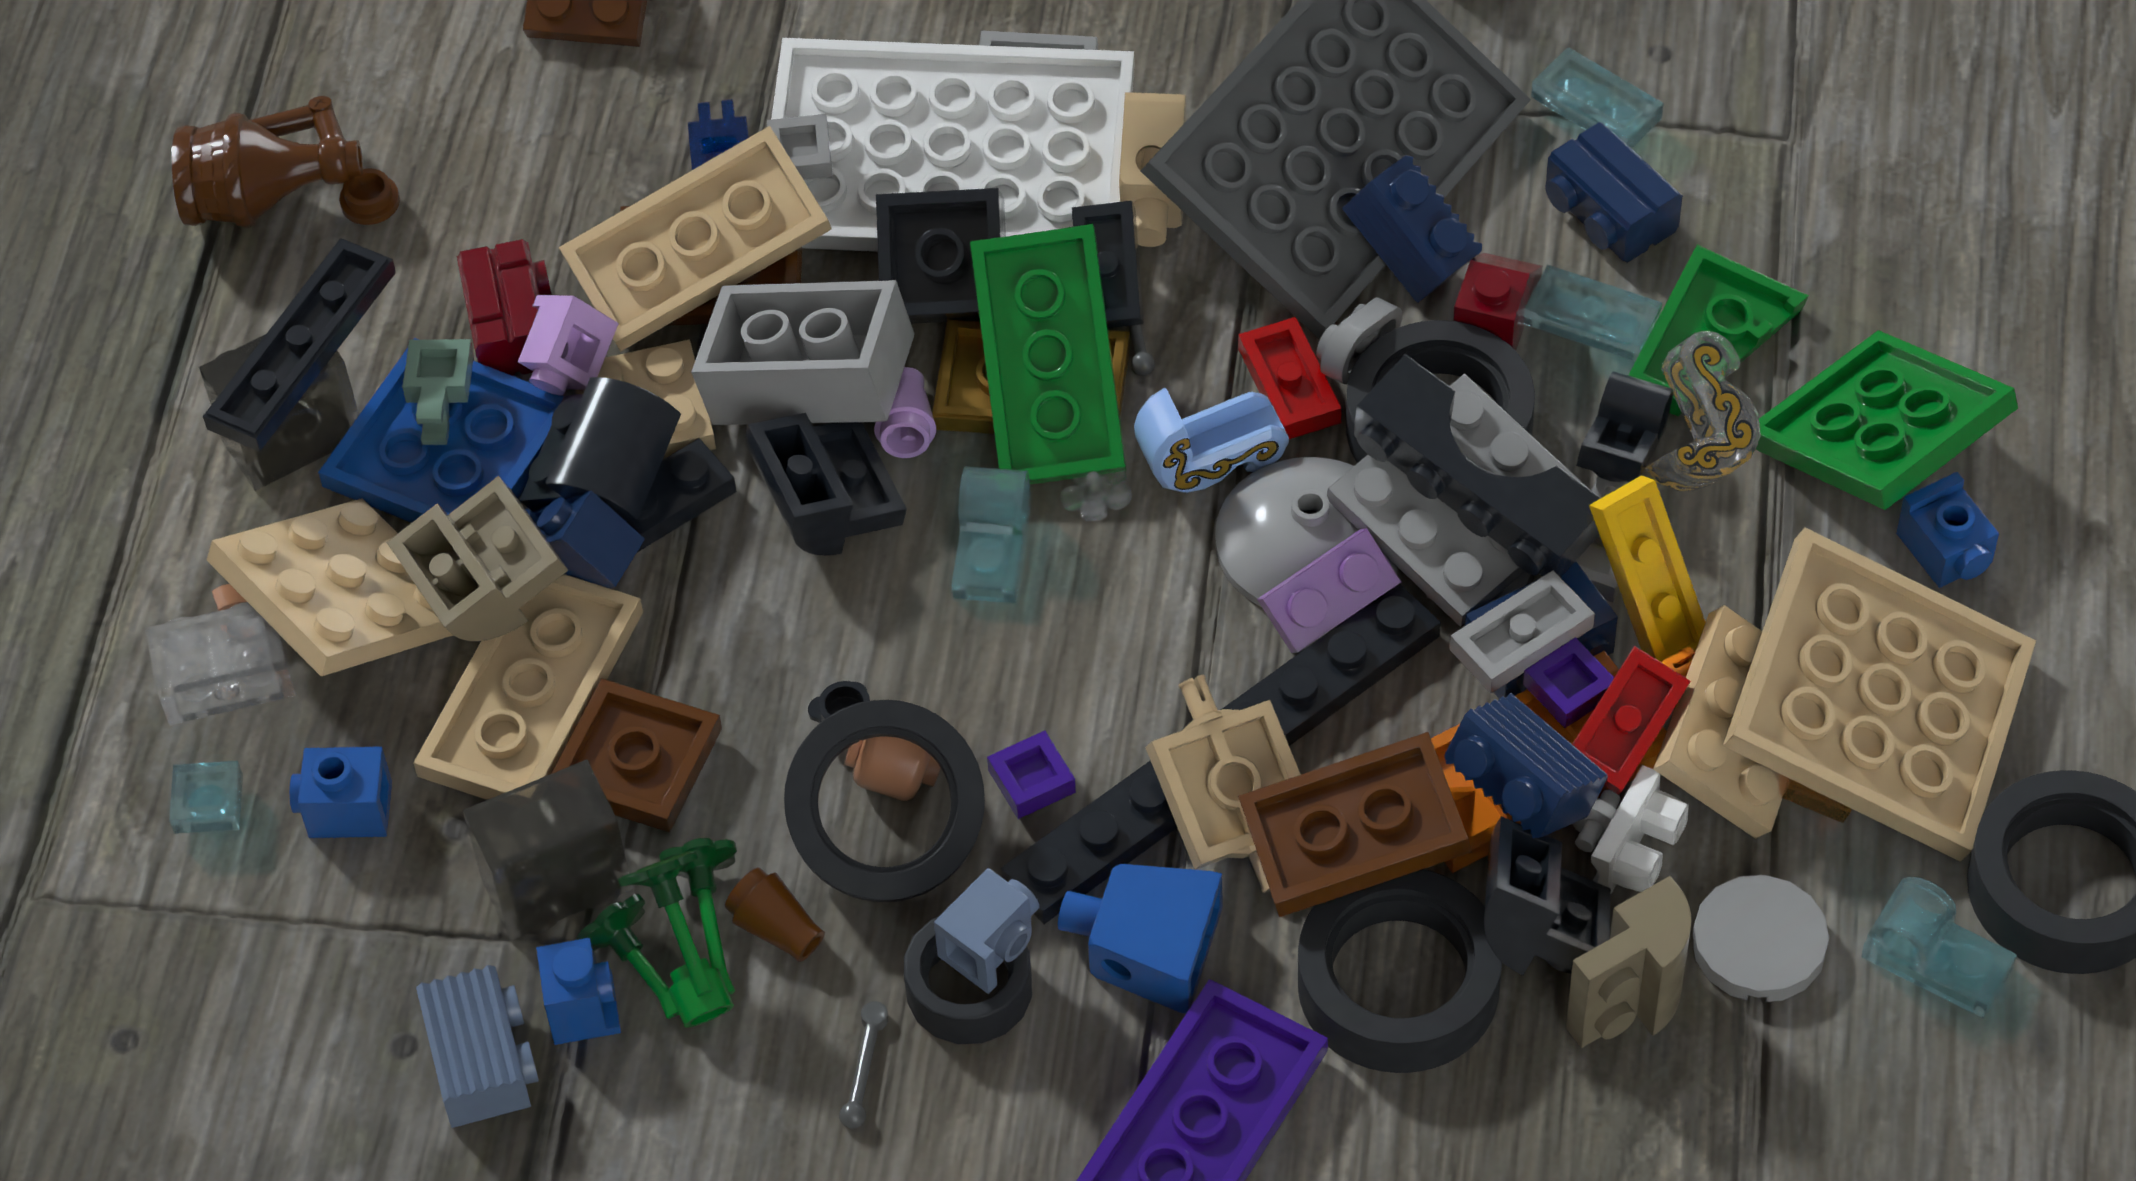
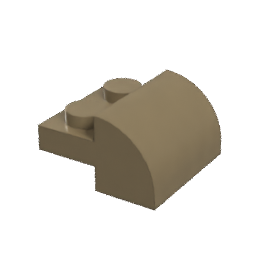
[387,476,568,641]
[1566,876,1691,1048]

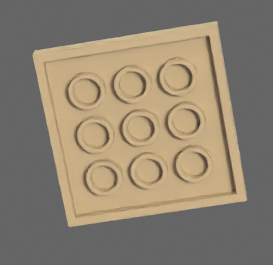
[1723,527,2036,861]

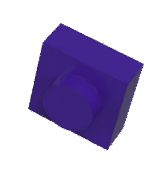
[1523,637,1614,728]
[987,730,1076,819]

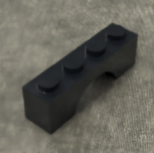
[1354,354,1601,578]

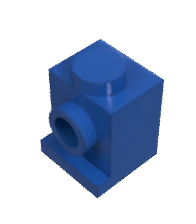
[1896,472,1999,588]
[536,938,621,1045]

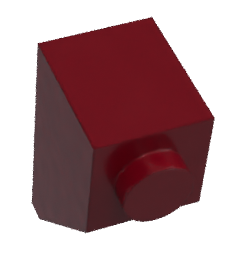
[1453,253,1543,351]

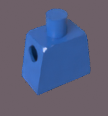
[1058,864,1223,1014]

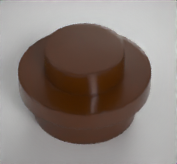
[339,168,400,225]

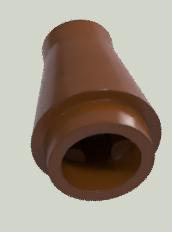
[725,867,825,962]

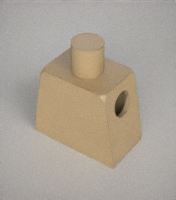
[1119,92,1187,247]

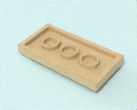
[559,126,832,352]
[413,574,643,815]

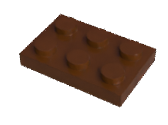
[1238,732,1472,917]

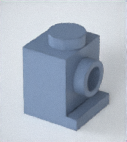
[934,868,1039,994]

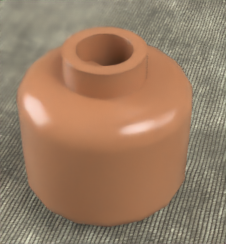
[844,736,941,801]

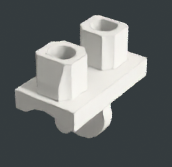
[1573,765,1689,893]

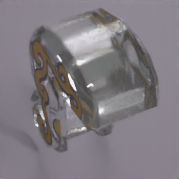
[1646,331,1761,491]

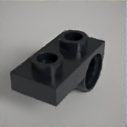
[1576,371,1674,482]

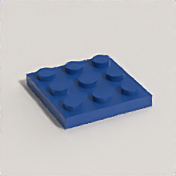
[318,338,564,523]

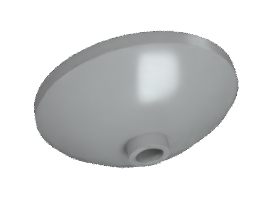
[1215,457,1399,607]

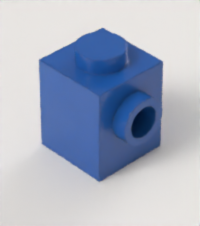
[289,747,392,838]

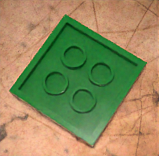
[1750,330,2018,510]

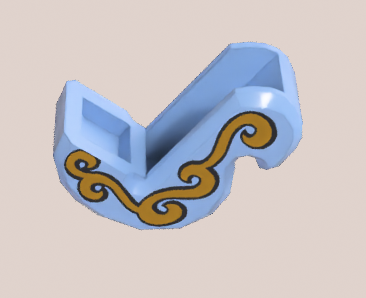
[1134,388,1289,493]

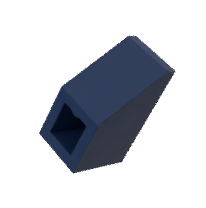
[526,490,645,588]

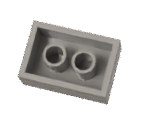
[691,280,915,425]

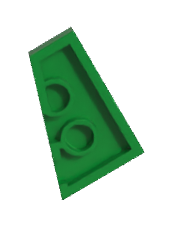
[1628,245,1809,417]

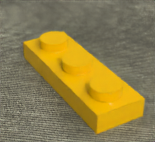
[1589,475,1706,662]

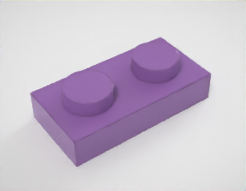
[1257,528,1401,653]

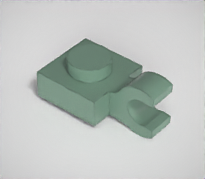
[402,339,474,445]

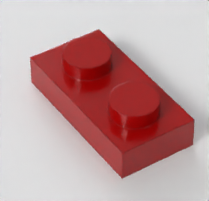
[1238,317,1341,439]
[1572,646,1691,795]

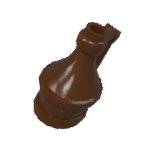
[172,96,363,228]

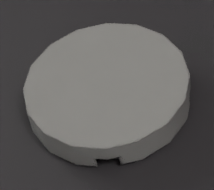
[1693,875,1829,1002]

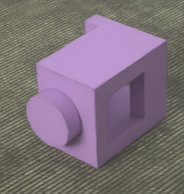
[518,295,619,395]

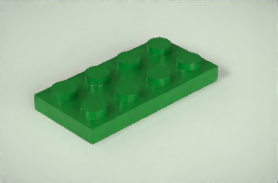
[970,224,1127,488]

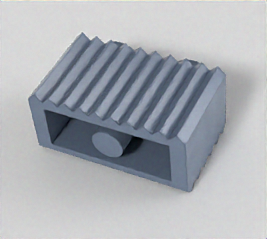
[416,965,539,1128]

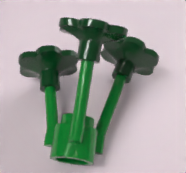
[576,838,737,1028]

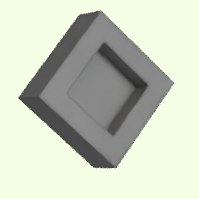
[767,114,833,180]

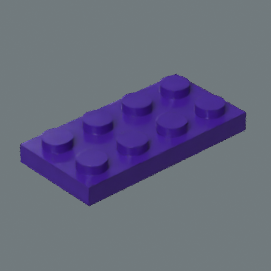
[1076,979,1328,1181]

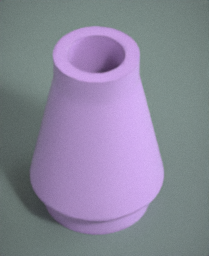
[874,367,936,458]

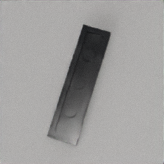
[203,238,396,452]

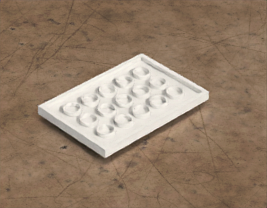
[771,38,1135,251]

